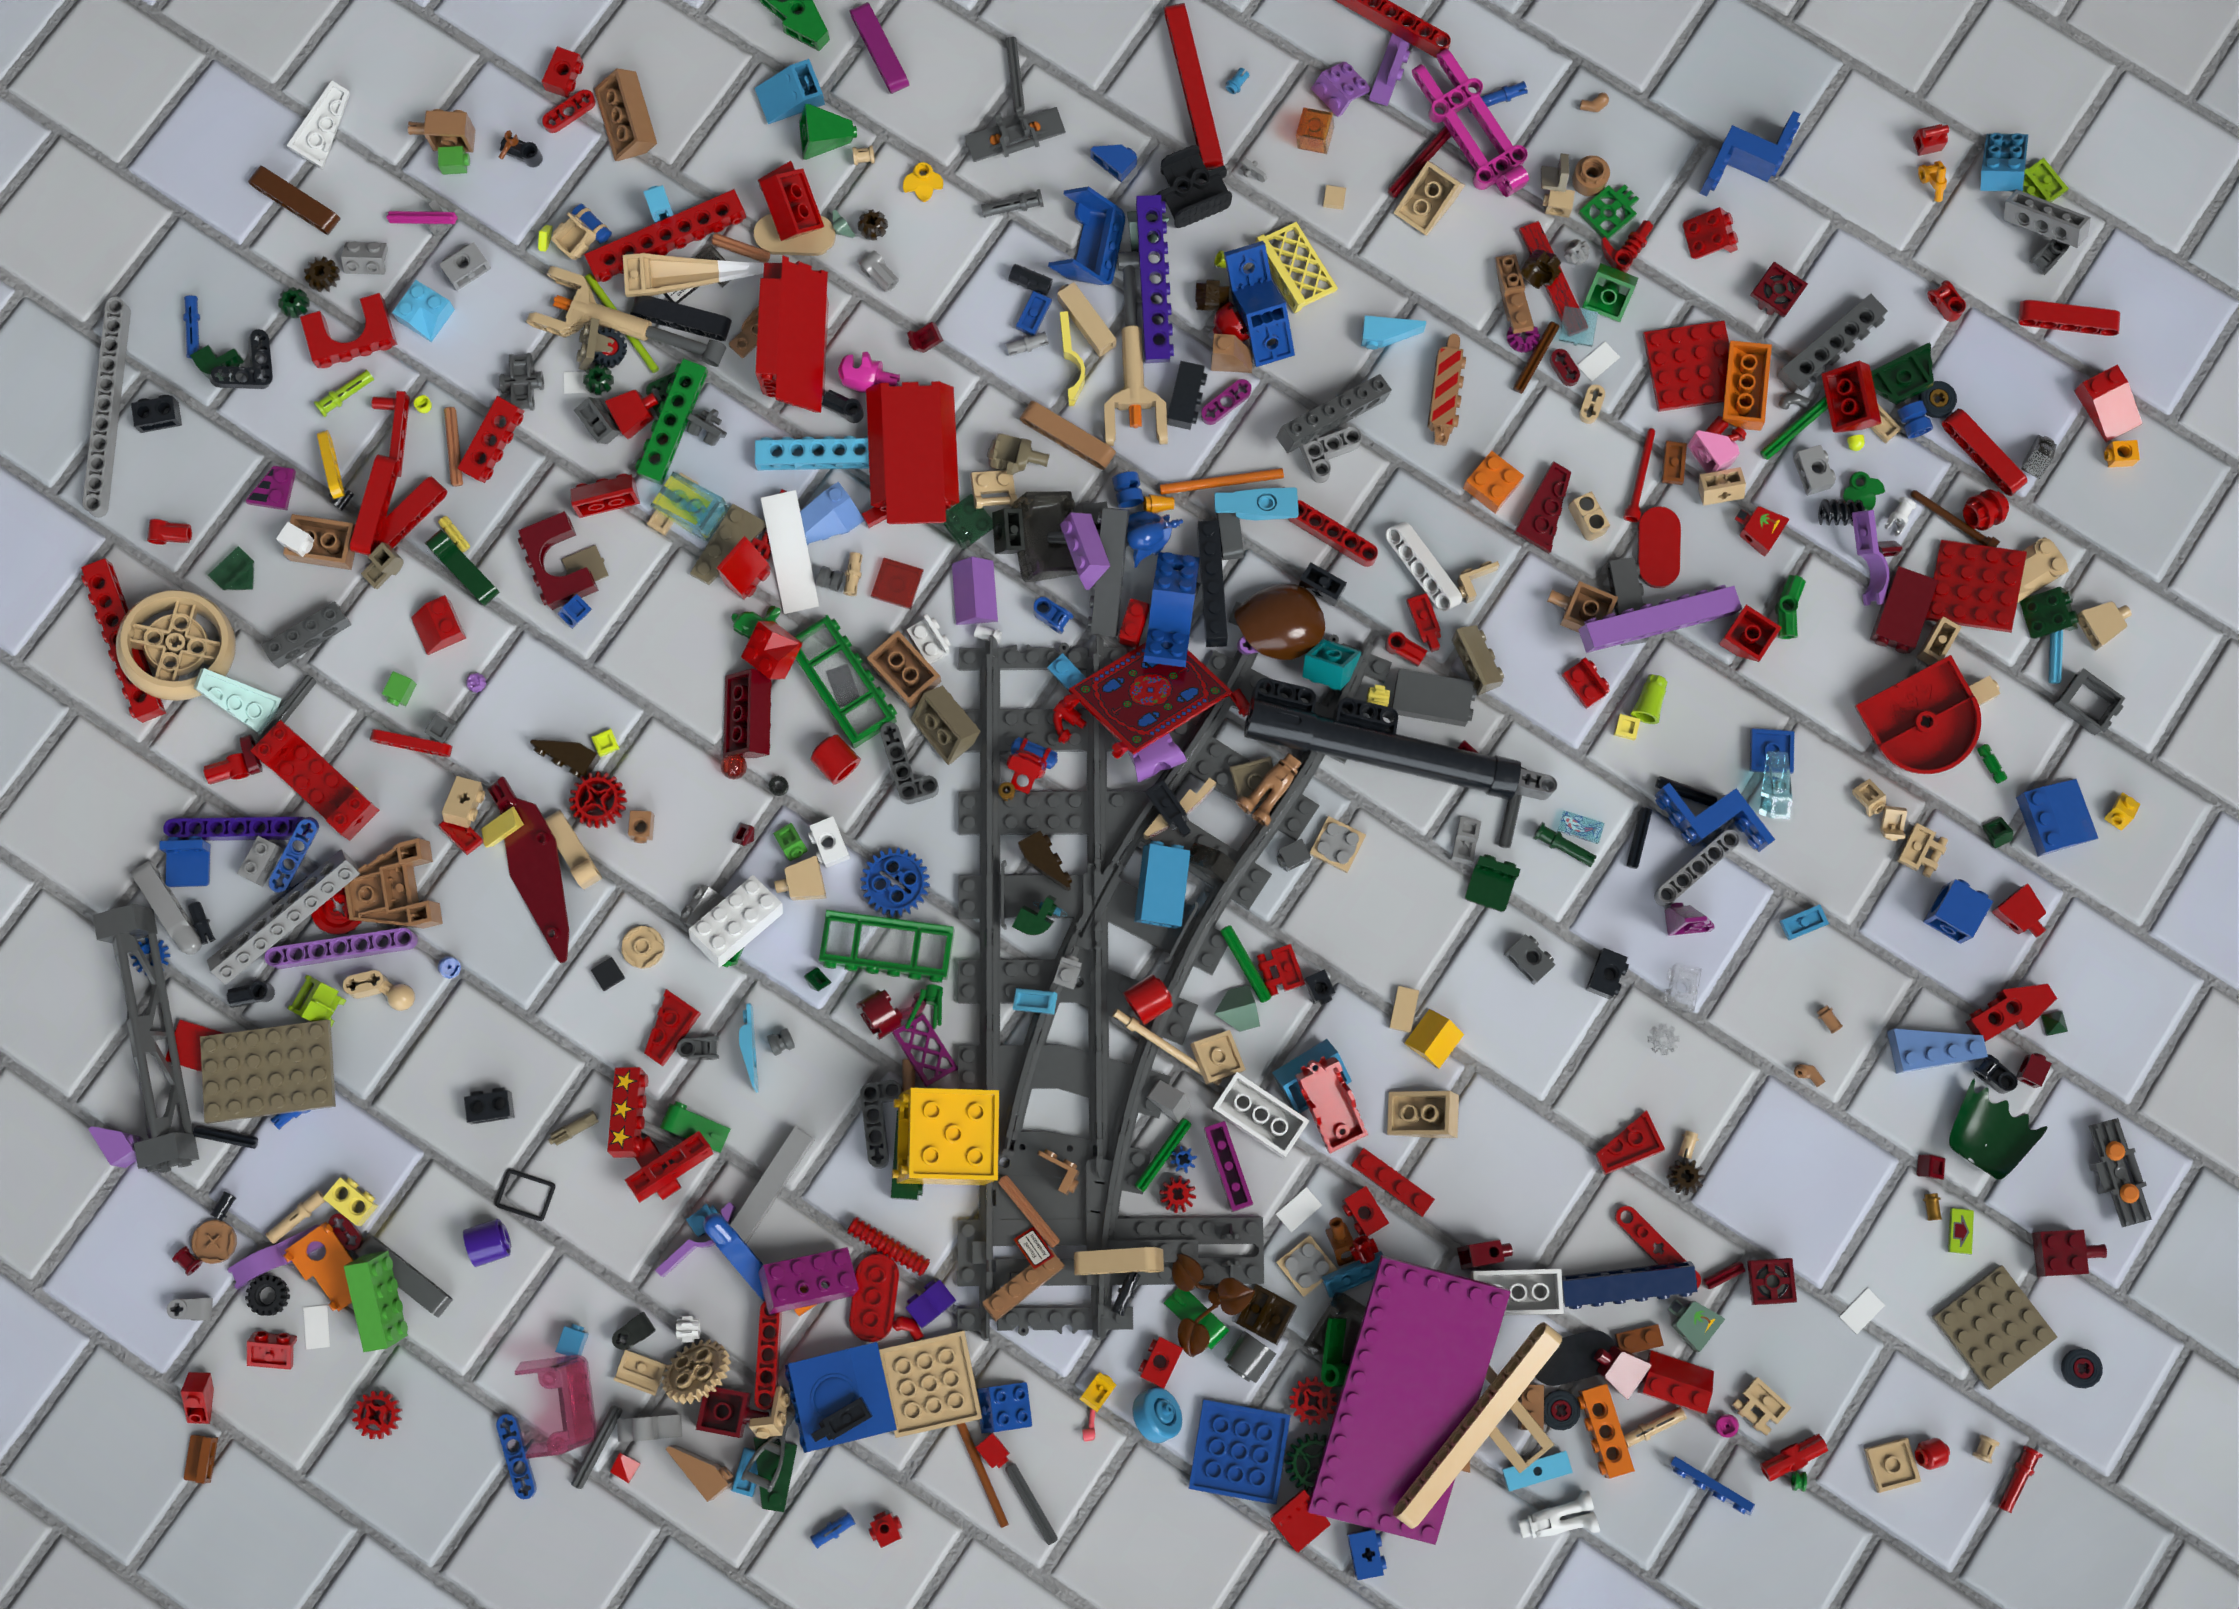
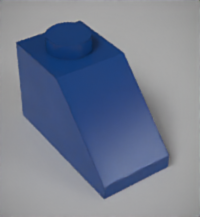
[1090,144,1137,182]

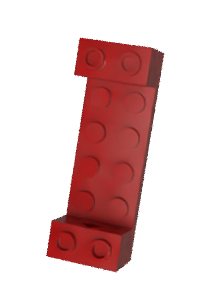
[250,720,380,841]

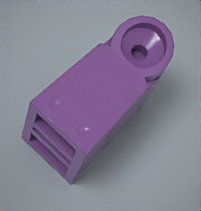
[1127,733,1187,783]

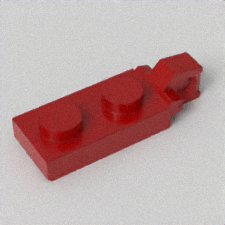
[1406,593,1441,652]

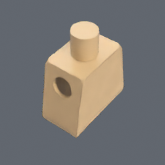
[2077,601,2132,651]
[774,856,827,900]

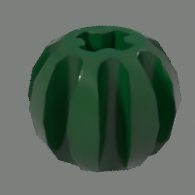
[278,287,310,318]
[583,364,614,395]

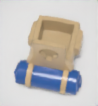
[551,204,612,260]

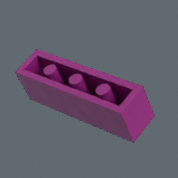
[1204,1121,1253,1213]

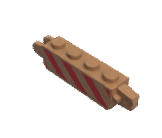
[1427,333,1466,446]

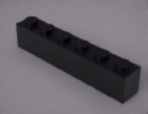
[1197,520,1228,647]

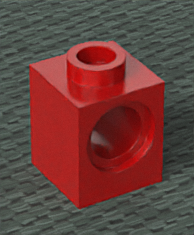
[975,1433,1010,1468]

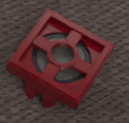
[1750,262,1808,318]
[1747,1258,1797,1305]

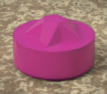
[1716,1414,1739,1438]

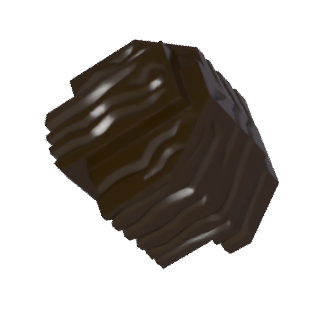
[1521,249,1561,289]
[1195,279,1230,311]

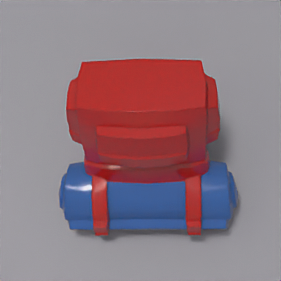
[1007,737,1058,794]

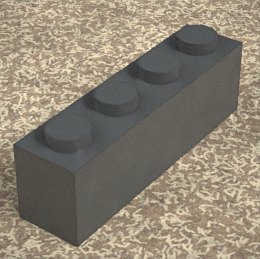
[1606,557,1649,646]

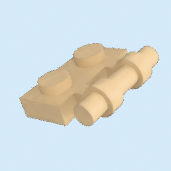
[1897,823,1948,878]
[1732,1377,1791,1436]

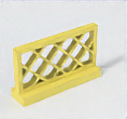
[1255,222,1338,314]

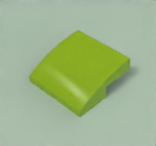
[2023,158,2069,202]

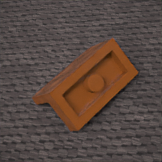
[184,1435,218,1484]

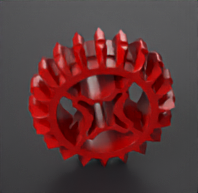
[569,771,627,829]

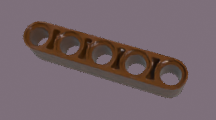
[248,165,341,235]

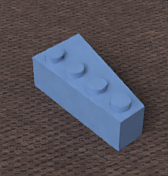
[1887,1028,1988,1074]

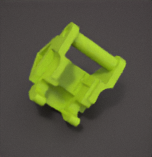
[287,974,347,1027]

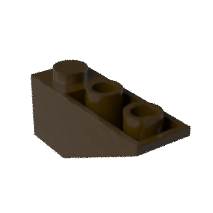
[530,740,601,779]
[1018,830,1072,891]

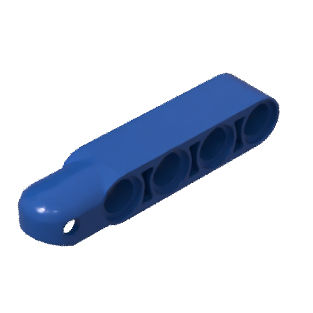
[703,1213,765,1302]

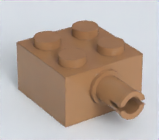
[408,109,476,152]
[1547,581,1618,633]

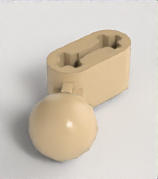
[343,970,415,1011]

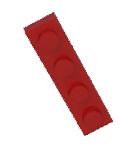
[1351,1148,1435,1217]

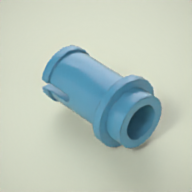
[1226,68,1250,94]

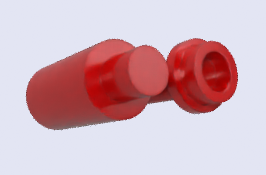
[1705,416,1747,441]
[1053,699,1087,744]

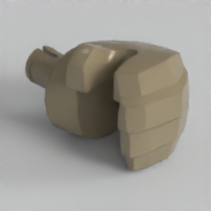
[987,433,1050,475]

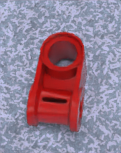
[1927,280,1966,322]

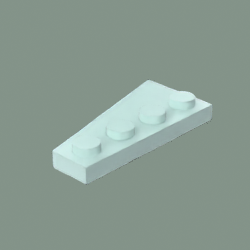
[194,668,282,734]

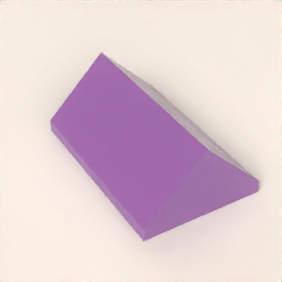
[952,556,998,625]

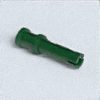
[1533,822,1597,867]

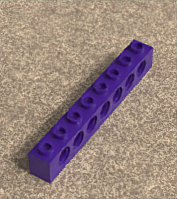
[1136,195,1174,364]

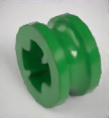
[1791,1471,1807,1492]

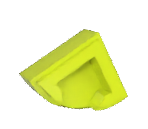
[538,225,553,252]

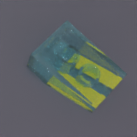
[650,472,730,542]

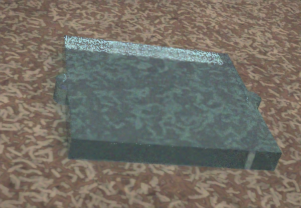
[1559,306,1598,347]

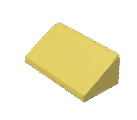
[481,807,524,848]

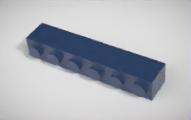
[1562,1261,1698,1309]

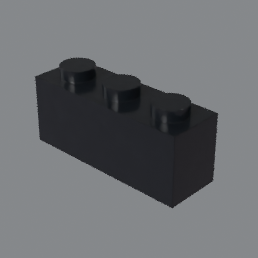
[1167,361,1208,430]

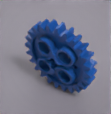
[861,848,930,917]

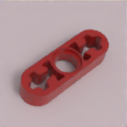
[542,90,596,133]

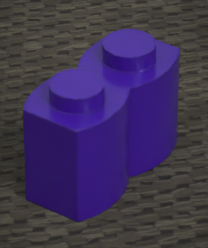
[905,1279,956,1329]

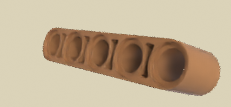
[1019,401,1116,470]

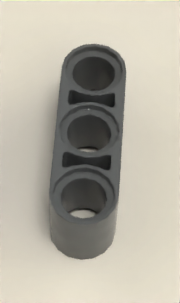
[1216,513,1244,560]

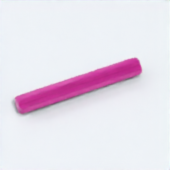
[386,211,458,224]

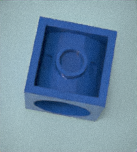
[1923,879,1993,944]

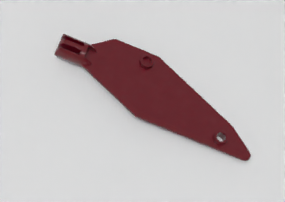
[487,777,569,963]

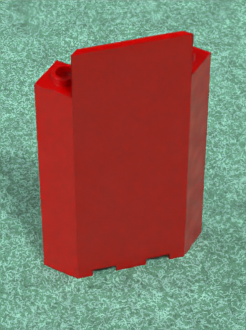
[866,381,960,524]

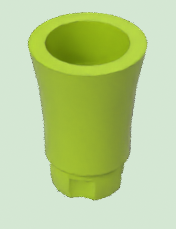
[1631,674,1667,724]

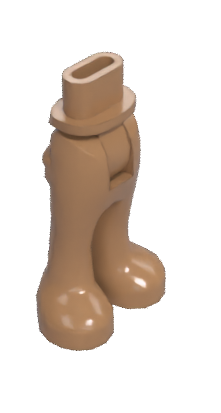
[1236,753,1301,826]

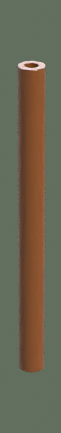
[956,1423,1009,1528]

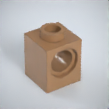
[628,810,655,843]

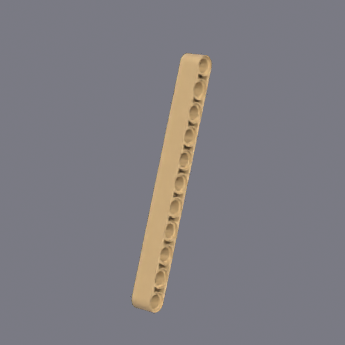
[1393,1322,1562,1529]

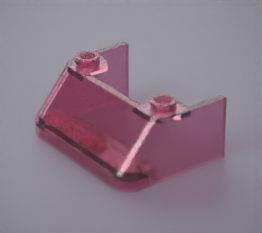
[515,1355,597,1459]

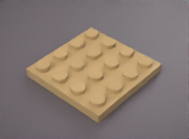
[879,1331,983,1438]

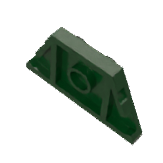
[1871,342,1934,405]

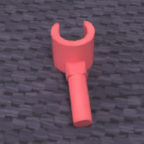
[1082,1409,1095,1442]

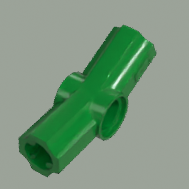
[1775,575,1806,639]

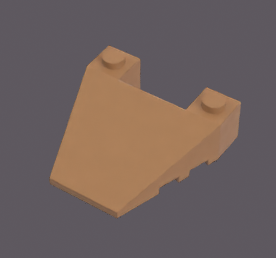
[345,838,443,929]

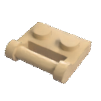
[970,470,1017,509]

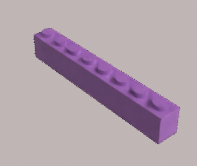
[1578,585,1742,653]

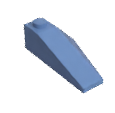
[800,482,864,545]

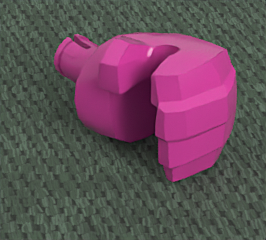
[838,352,900,393]

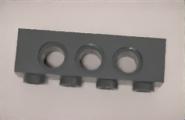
[261,601,352,668]

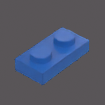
[1016,291,1052,336]

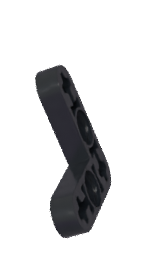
[209,329,273,389]

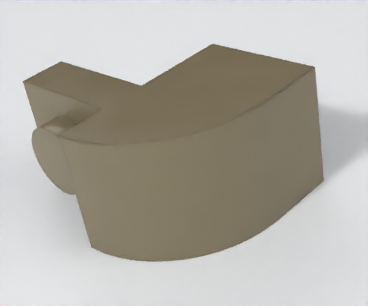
[361,542,404,589]

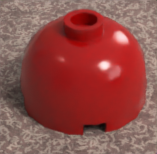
[1212,302,1249,342]

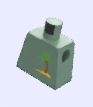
[1668,1299,1725,1352]

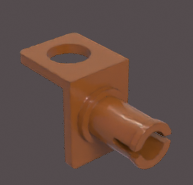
[1325,1217,1355,1266]

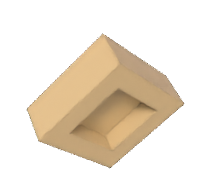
[1323,185,1346,210]

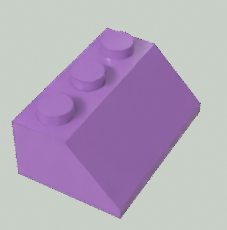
[1060,512,1110,590]

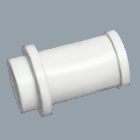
[974,624,1002,644]

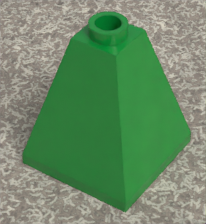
[799,104,857,160]

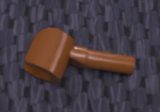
[498,130,519,160]

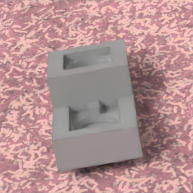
[1451,816,1481,865]

